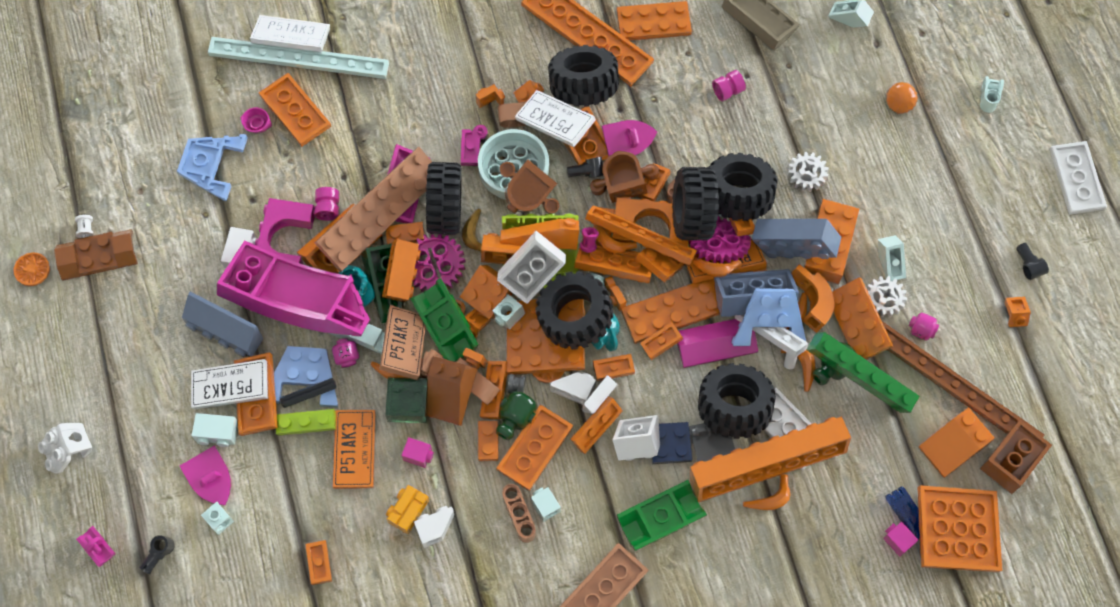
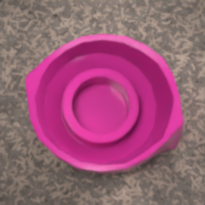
[240,107,272,134]

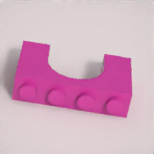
[255,198,315,264]

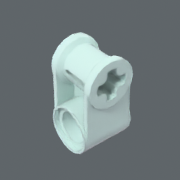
[980,76,1004,113]

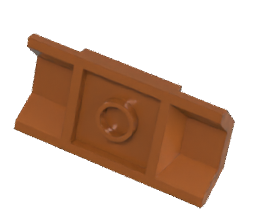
[54,229,138,281]

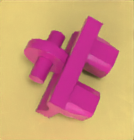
[76,526,116,567]

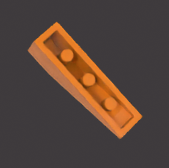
[500,218,579,250]

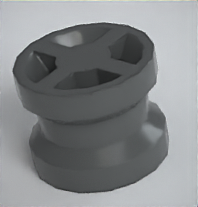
[507,374,526,393]

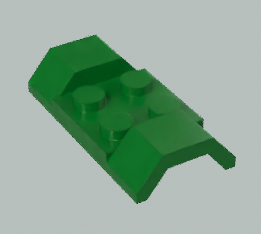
[411,278,479,362]
[617,480,707,551]

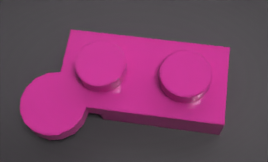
[461,125,488,166]

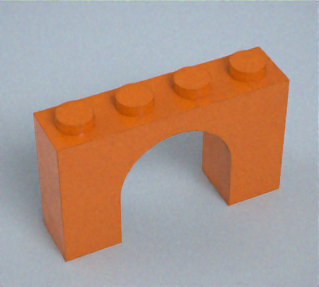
[612,196,688,246]

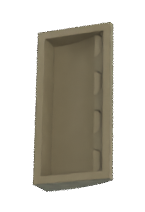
[722,0,800,50]

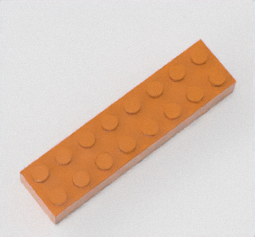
[690,416,851,503]

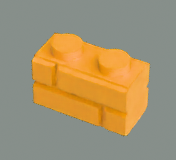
[386,485,429,534]

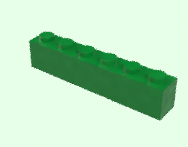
[806,332,920,413]

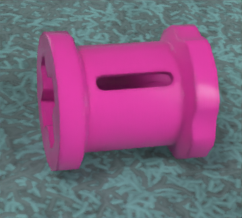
[580,227,599,252]

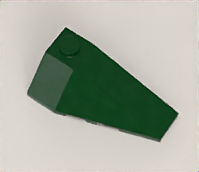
[361,244,402,324]

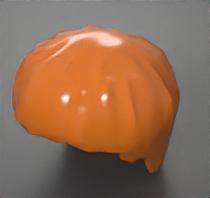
[886,82,918,114]

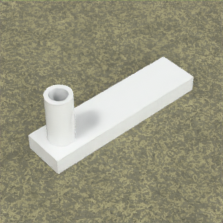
[735,315,808,369]

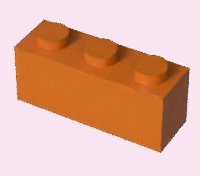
[382,239,420,302]

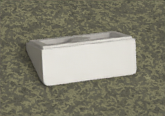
[582,376,617,414]

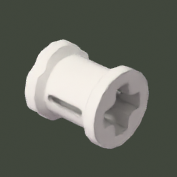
[75,215,94,238]

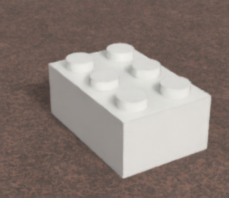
[497,231,566,304]

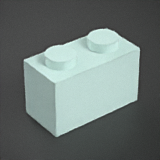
[192,413,238,447]

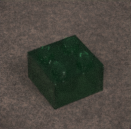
[385,377,428,423]

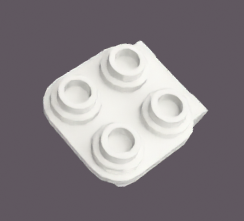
[38,423,92,474]

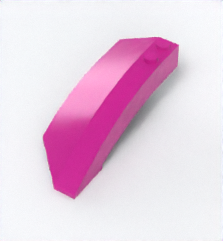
[217,240,370,336]

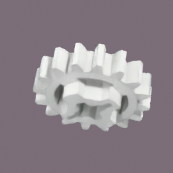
[787,152,829,192]
[866,276,907,318]

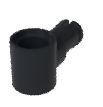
[567,157,604,178]
[1016,242,1049,280]
[139,535,175,575]

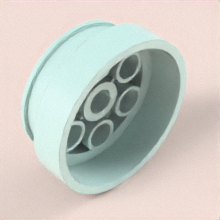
[478,129,549,200]

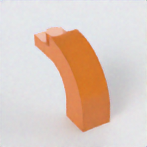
[791,264,834,333]

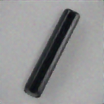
[280,378,337,408]

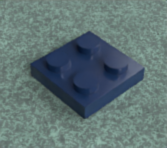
[652,422,692,465]

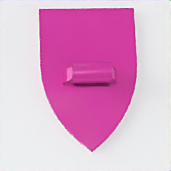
[601,120,657,157]
[180,445,231,505]

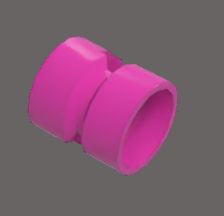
[712,70,746,102]
[314,187,339,221]

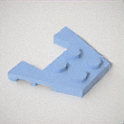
[177,134,248,201]
[732,288,806,346]
[274,346,338,408]

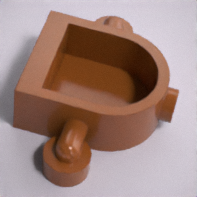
[590,151,660,203]
[499,160,559,214]

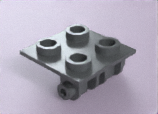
[689,423,735,462]

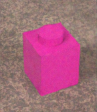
[401,437,434,468]
[883,522,918,557]

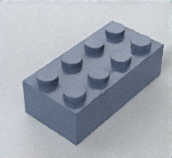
[752,219,841,259]

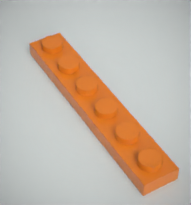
[585,205,697,265]

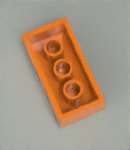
[804,199,859,284]

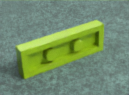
[276,409,336,436]

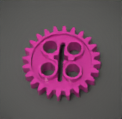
[689,216,751,264]
[412,234,466,292]

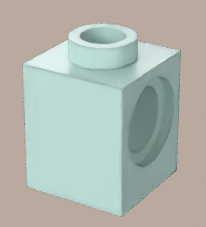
[492,294,525,330]
[531,487,561,522]
[201,502,234,535]

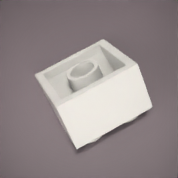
[613,415,660,461]

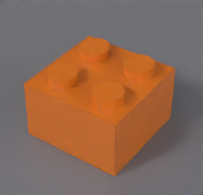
[460,265,513,319]

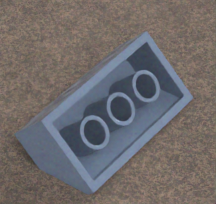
[714,269,799,317]
[182,291,263,357]

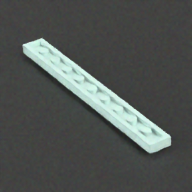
[208,37,389,79]

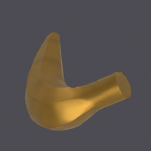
[462,209,482,252]

